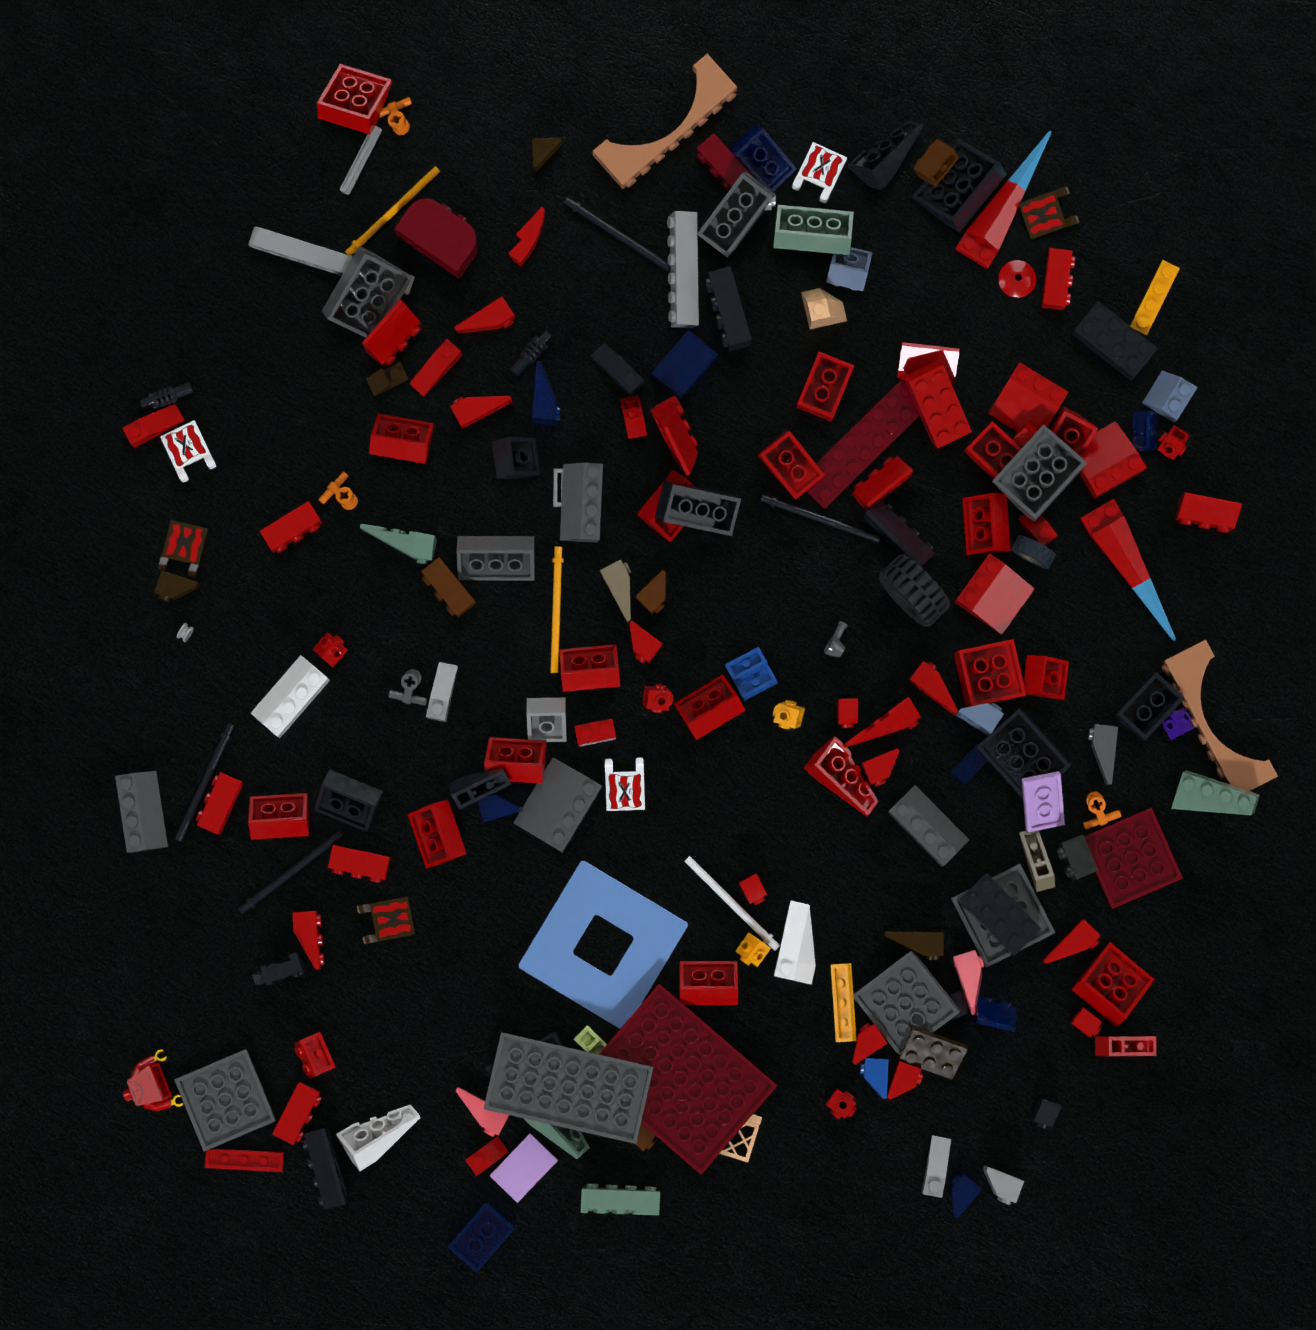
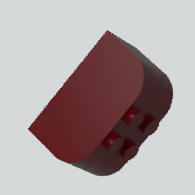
[394,199,478,279]

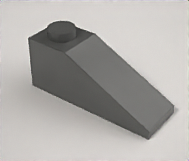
[1088,724,1118,785]

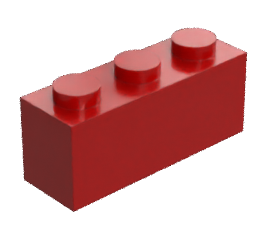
[1041,248,1075,310]
[260,501,322,553]
[196,772,244,835]
[328,845,391,883]
[272,1081,322,1145]

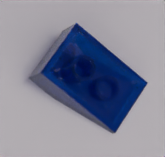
[729,125,797,192]
[532,361,561,426]
[972,997,1016,1032]

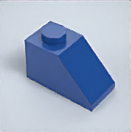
[860,1058,889,1099]

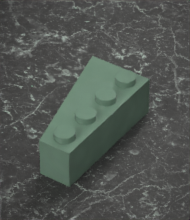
[1171,770,1260,815]
[581,1184,660,1215]

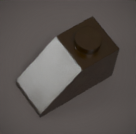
[154,570,200,602]

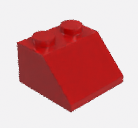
[1024,655,1069,700]

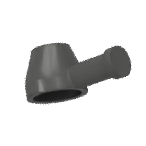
[824,621,848,657]

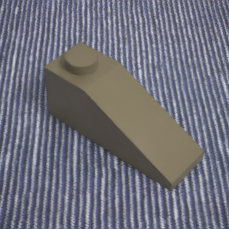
[600,560,631,623]
[1019,830,1055,892]

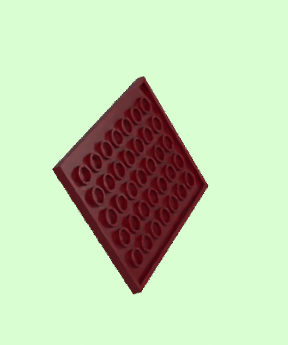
[598,984,777,1175]

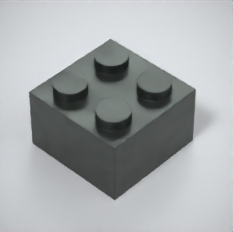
[1056,835,1098,880]

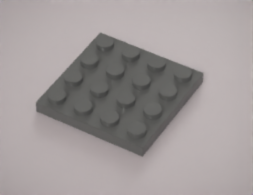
[951,864,1055,968]
[853,950,960,1055]
[174,1049,276,1151]

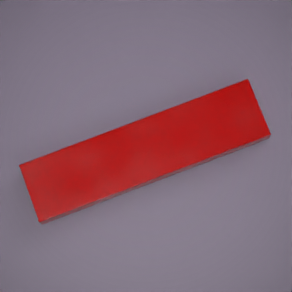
[205,1148,284,1172]

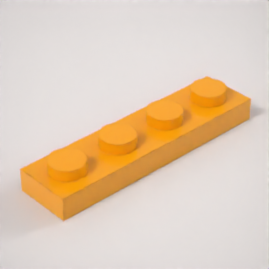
[1130,260,1180,337]
[831,963,857,1042]

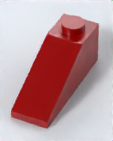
[454,297,515,334]
[410,339,462,397]
[450,396,512,429]
[122,404,185,448]
[908,661,958,715]
[1042,919,1101,964]
[1095,1036,1156,1056]

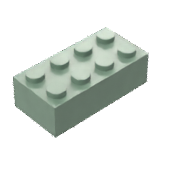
[774,205,853,255]

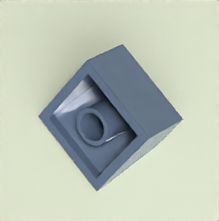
[826,247,873,291]
[1142,371,1197,423]
[956,703,1004,736]

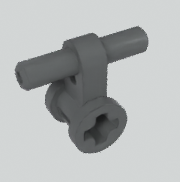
[389,669,427,706]

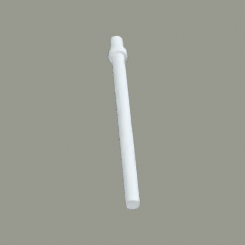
[685,856,780,951]

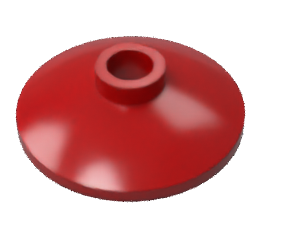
[998,260,1036,298]

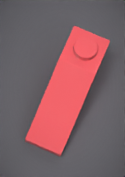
[953,950,984,1015]
[456,1087,509,1137]

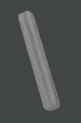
[340,126,382,195]

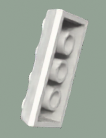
[251,655,330,738]

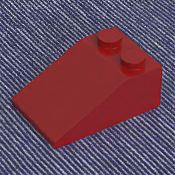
[757,431,825,500]

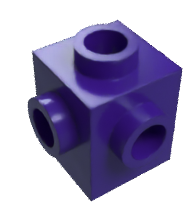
[1162,708,1195,740]

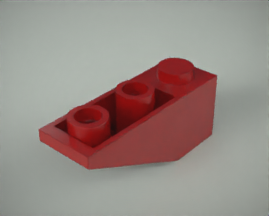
[292,911,324,969]

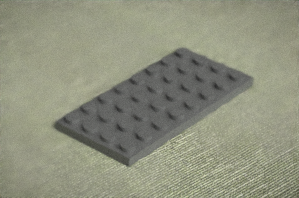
[484,1032,653,1144]

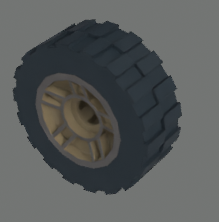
[1011,535,1056,569]

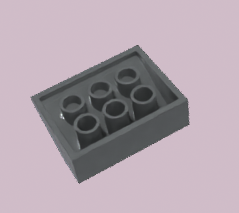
[322,246,413,338]
[992,425,1087,522]
[513,758,602,853]

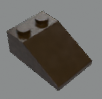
[883,932,944,960]

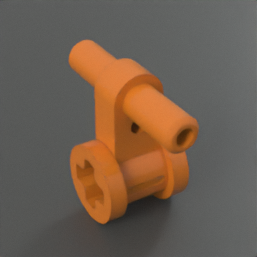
[379,97,412,135]
[319,472,358,510]
[1083,792,1121,830]

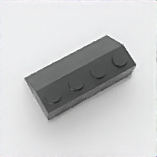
[560,463,603,543]
[457,536,535,581]
[115,771,168,853]
[888,785,969,867]

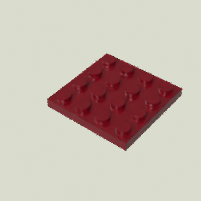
[1084,808,1183,909]

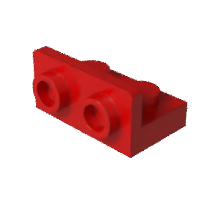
[294,1032,335,1079]

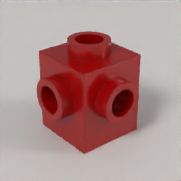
[1157,425,1190,460]
[313,633,348,667]
[642,684,673,713]
[826,1089,857,1119]

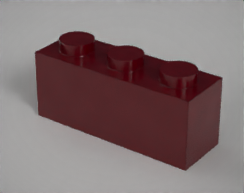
[696,133,752,192]

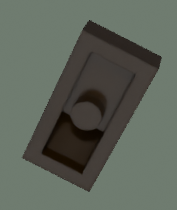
[366,362,409,396]

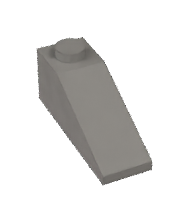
[426,662,458,722]
[921,1135,951,1198]

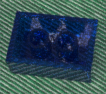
[651,330,718,401]
[448,1201,516,1273]

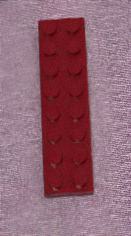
[806,380,920,510]

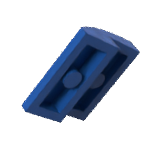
[725,647,778,701]

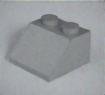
[527,698,567,742]
[983,1165,1024,1205]

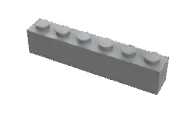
[667,211,699,328]

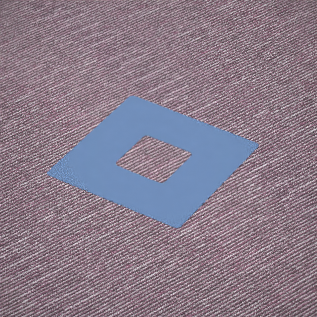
[519,861,688,1029]

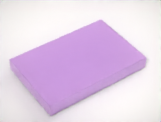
[1022,771,1065,832]
[490,1133,558,1203]

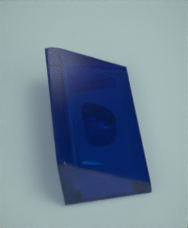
[1132,411,1156,451]
[950,744,988,785]

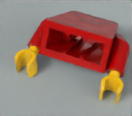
[123,1050,184,1111]

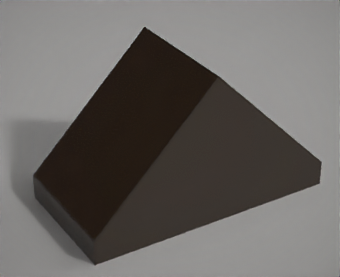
[532,138,562,172]

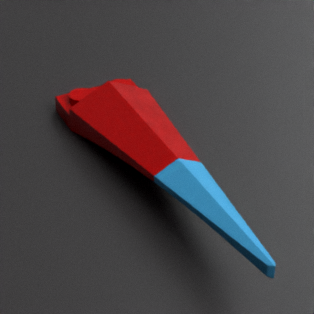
[955,131,1051,269]
[1080,499,1176,641]

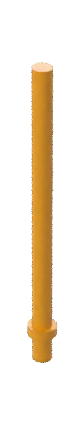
[345,166,440,256]
[551,547,564,673]

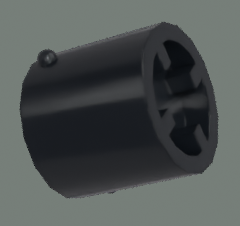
[948,990,970,1021]

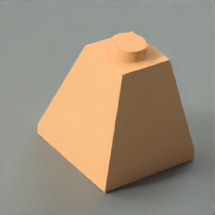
[801,288,847,329]

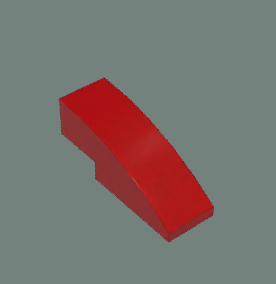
[509,207,545,267]

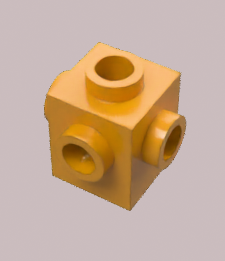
[773,700,805,729]
[736,933,771,967]

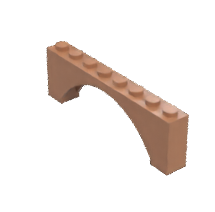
[593,54,737,189]
[1162,640,1278,791]

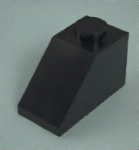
[1032,1098,1061,1129]

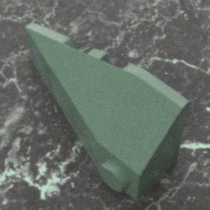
[360,524,437,565]
[524,1118,589,1159]

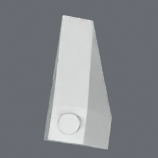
[774,901,816,984]
[336,1105,420,1171]

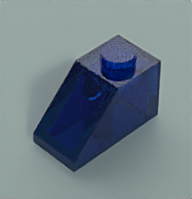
[478,794,523,822]
[950,1173,982,1219]

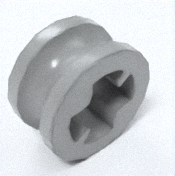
[177,623,194,642]

